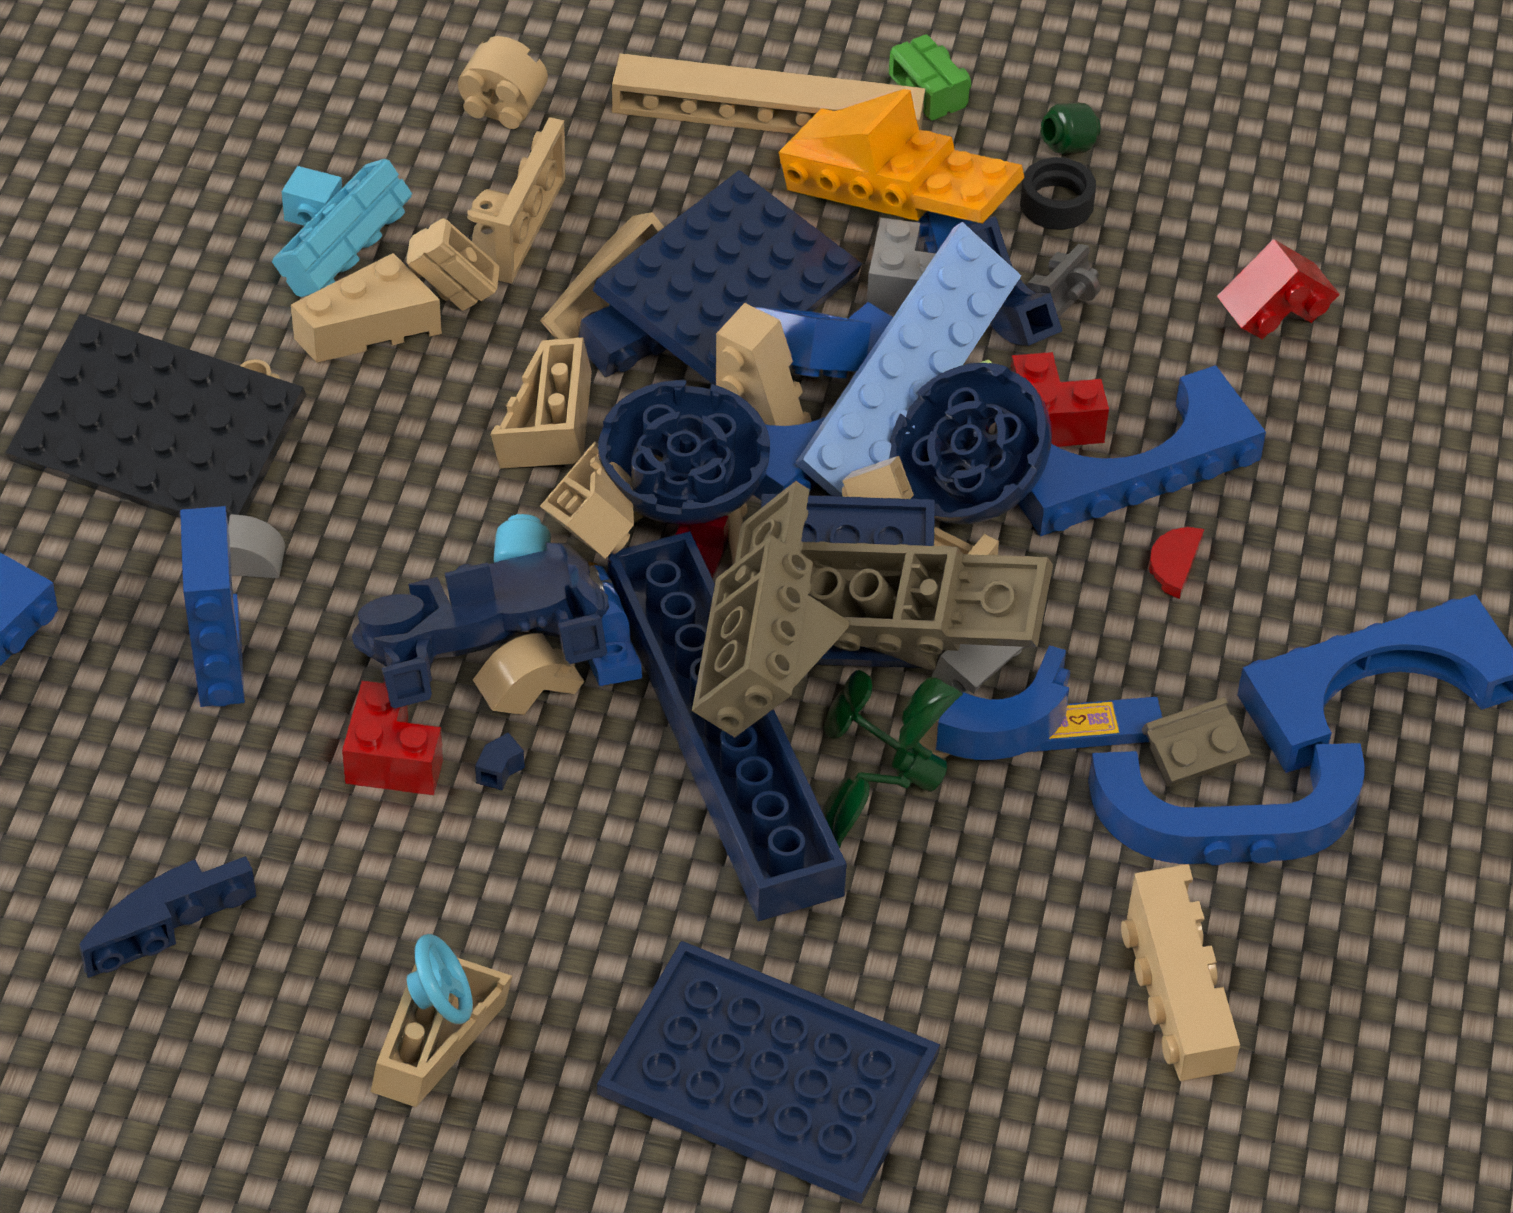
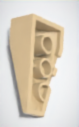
[540,212,664,339]

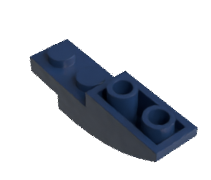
[79,856,256,978]

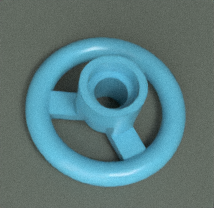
[407,934,473,1024]

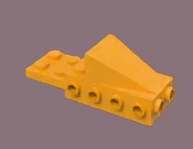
[779,89,1024,224]

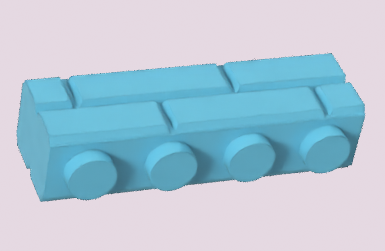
[272,159,412,297]

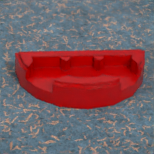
[1149,527,1204,599]

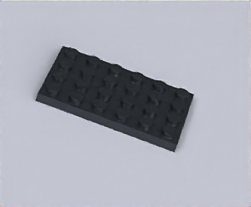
[5,314,306,525]

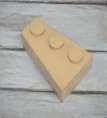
[291,253,442,363]

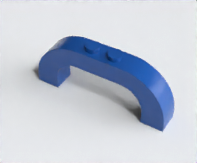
[1088,743,1365,865]

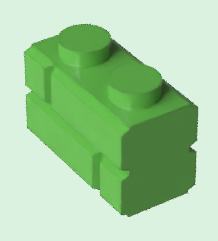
[889,34,971,121]

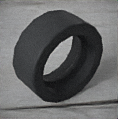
[1020,157,1096,230]

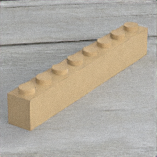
[612,53,925,134]

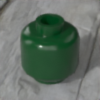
[1041,102,1101,154]

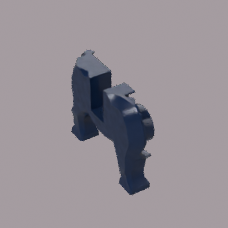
[352,542,609,708]

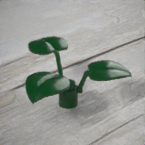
[822,670,963,848]

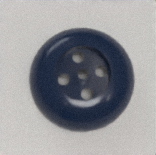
[889,363,1052,525]
[598,380,770,525]

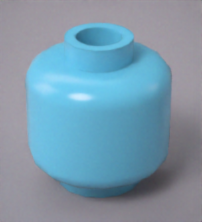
[493,514,551,563]

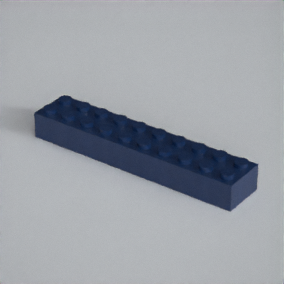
[608,531,847,921]

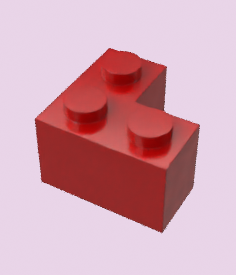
[1217,239,1340,340]
[1010,352,1109,447]
[342,681,443,796]

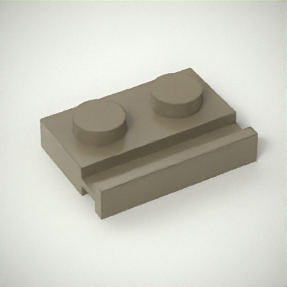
[1141,697,1251,787]

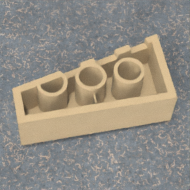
[1121,864,1240,1081]

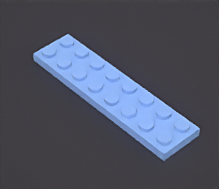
[795,222,1021,497]

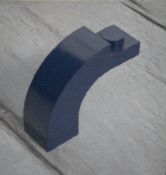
[966,216,1062,346]

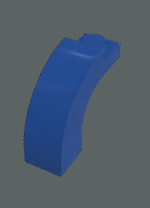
[936,645,1070,760]

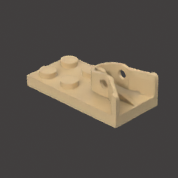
[467,117,565,284]

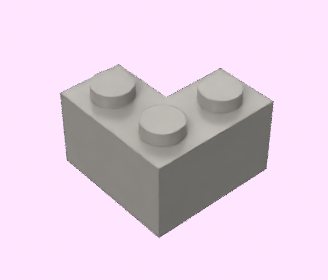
[867,218,936,312]

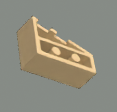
[716,303,812,426]
[490,337,592,469]
[540,441,634,559]
[371,958,512,1107]

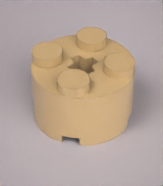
[458,36,548,129]

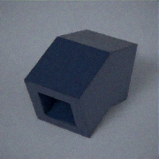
[475,732,525,791]

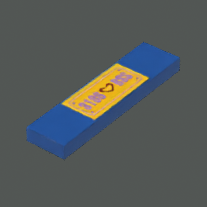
[1028,697,1162,752]

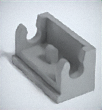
[932,644,1026,695]

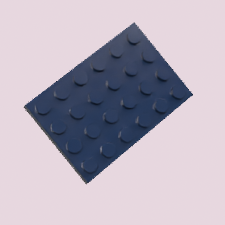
[592,170,862,385]
[597,941,940,1204]

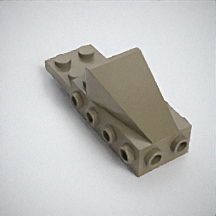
[692,481,849,737]
[801,542,1053,670]

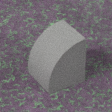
[228,514,285,578]

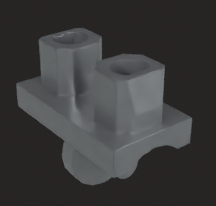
[1028,244,1100,318]

